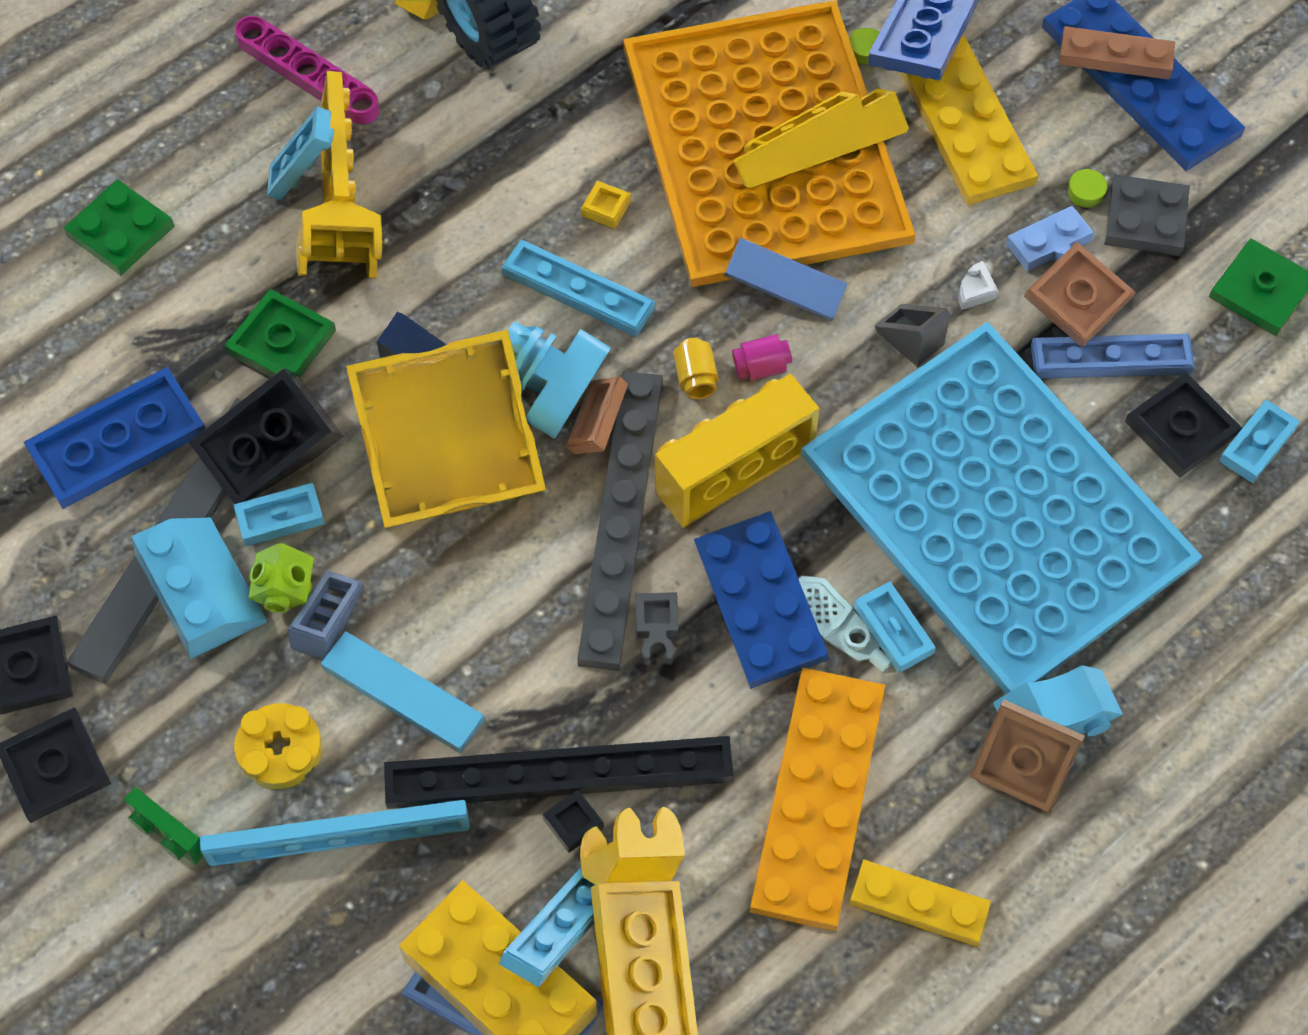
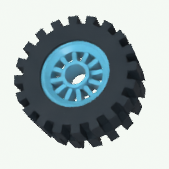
[436,0,541,69]

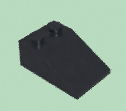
[189,368,344,504]

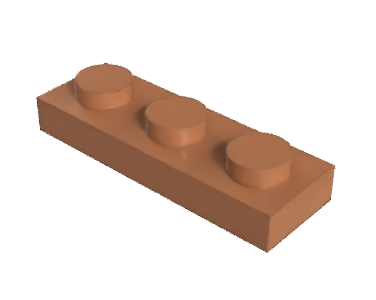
[1059,26,1175,80]

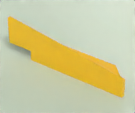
[734,88,909,188]

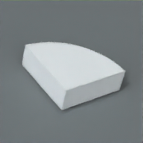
[958,261,999,310]

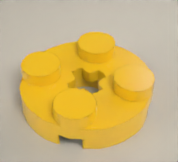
[234,703,323,790]

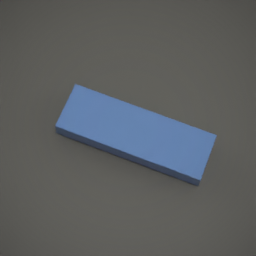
[724,238,848,321]

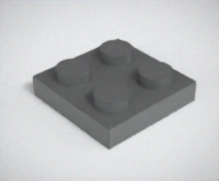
[1104,174,1190,256]

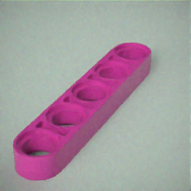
[235,16,380,124]

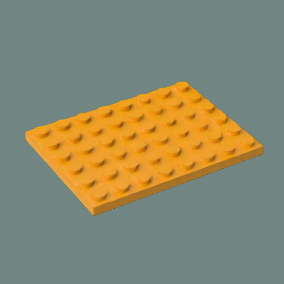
[623,0,916,288]

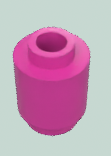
[732,334,792,382]

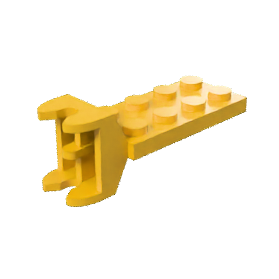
[296,71,382,279]
[580,807,698,1035]

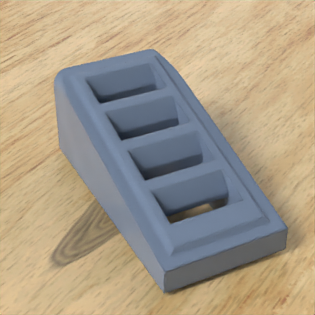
[288,570,364,660]

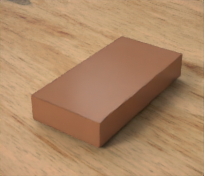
[566,376,628,455]

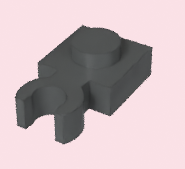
[636,592,679,665]

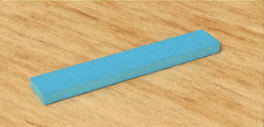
[200,800,470,866]

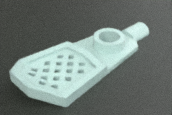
[799,576,892,672]

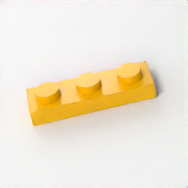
[849,859,991,947]

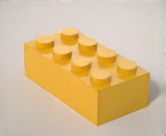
[655,373,820,528]
[399,880,598,1035]

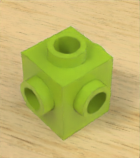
[248,542,314,613]

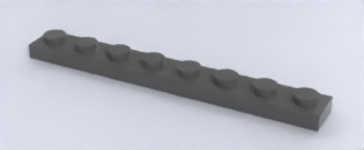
[577,371,663,671]

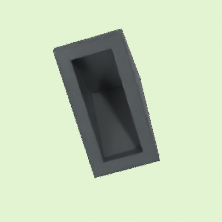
[874,304,950,367]

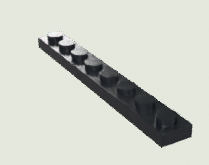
[384,736,734,809]

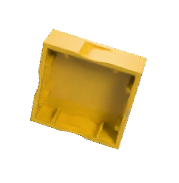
[346,329,546,529]

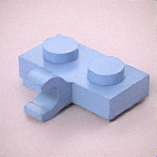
[1006,206,1094,272]

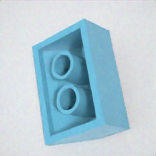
[131,517,267,659]

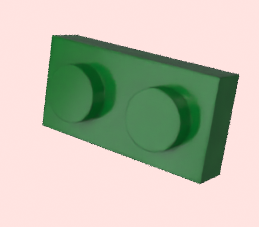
[123,787,204,865]

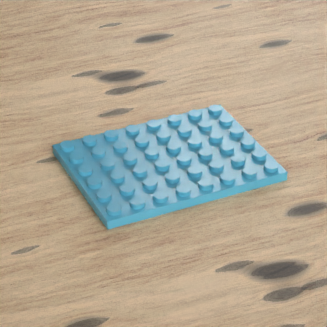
[800,322,1203,694]

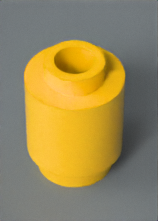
[673,338,719,400]

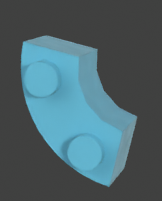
[993,665,1123,736]

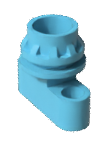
[508,321,611,439]

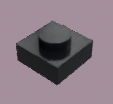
[543,790,604,853]

